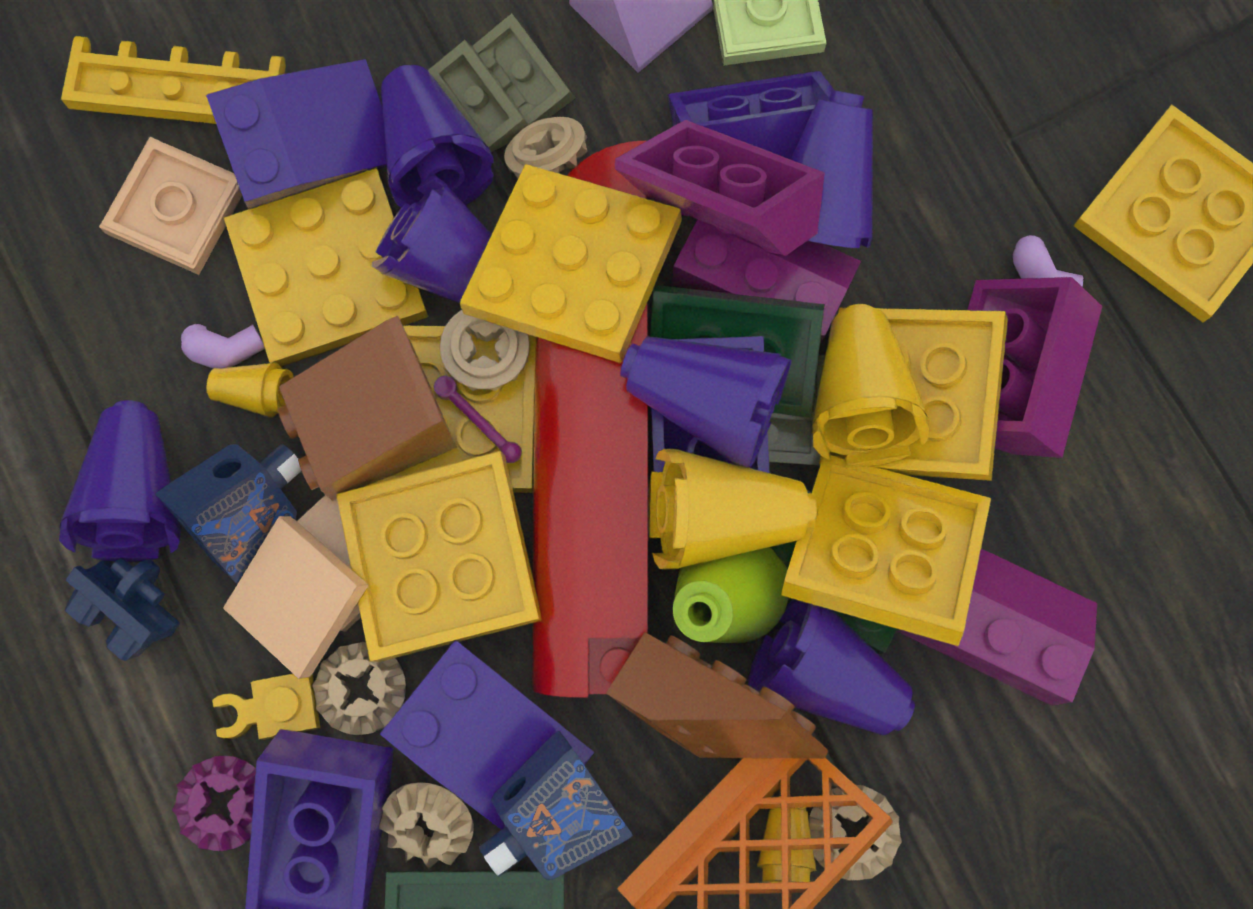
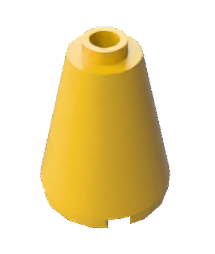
[811,304,929,466]
[648,449,817,570]

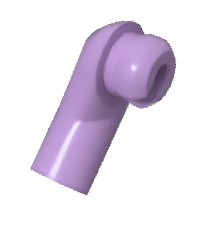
[1012,235,1083,287]
[181,324,265,369]

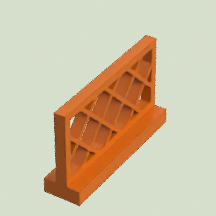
[617,758,893,909]

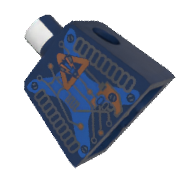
[155,443,301,584]
[478,730,633,880]

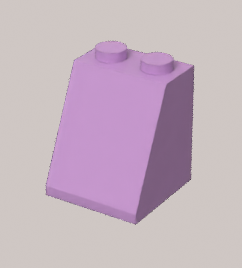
[569,0,713,73]

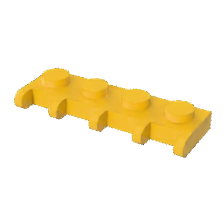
[61,36,286,124]

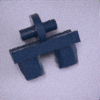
[65,558,180,661]

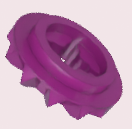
[172,756,256,851]

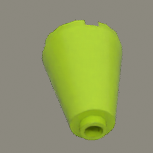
[673,547,789,643]

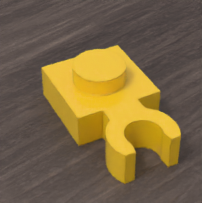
[212,674,321,740]

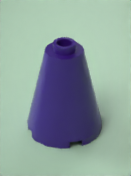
[381,65,494,207]
[790,90,873,248]
[372,175,492,303]
[620,336,792,468]
[59,400,181,562]
[748,599,915,736]

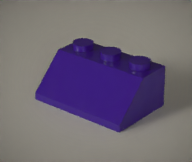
[668,71,834,159]

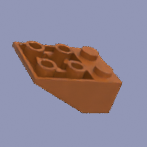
[606,632,829,759]

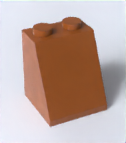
[278,316,457,501]

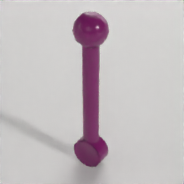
[434,376,522,463]

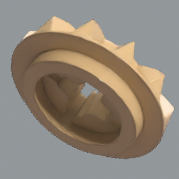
[504,117,587,178]
[440,310,529,391]
[312,642,406,735]
[379,783,474,869]
[809,785,902,880]

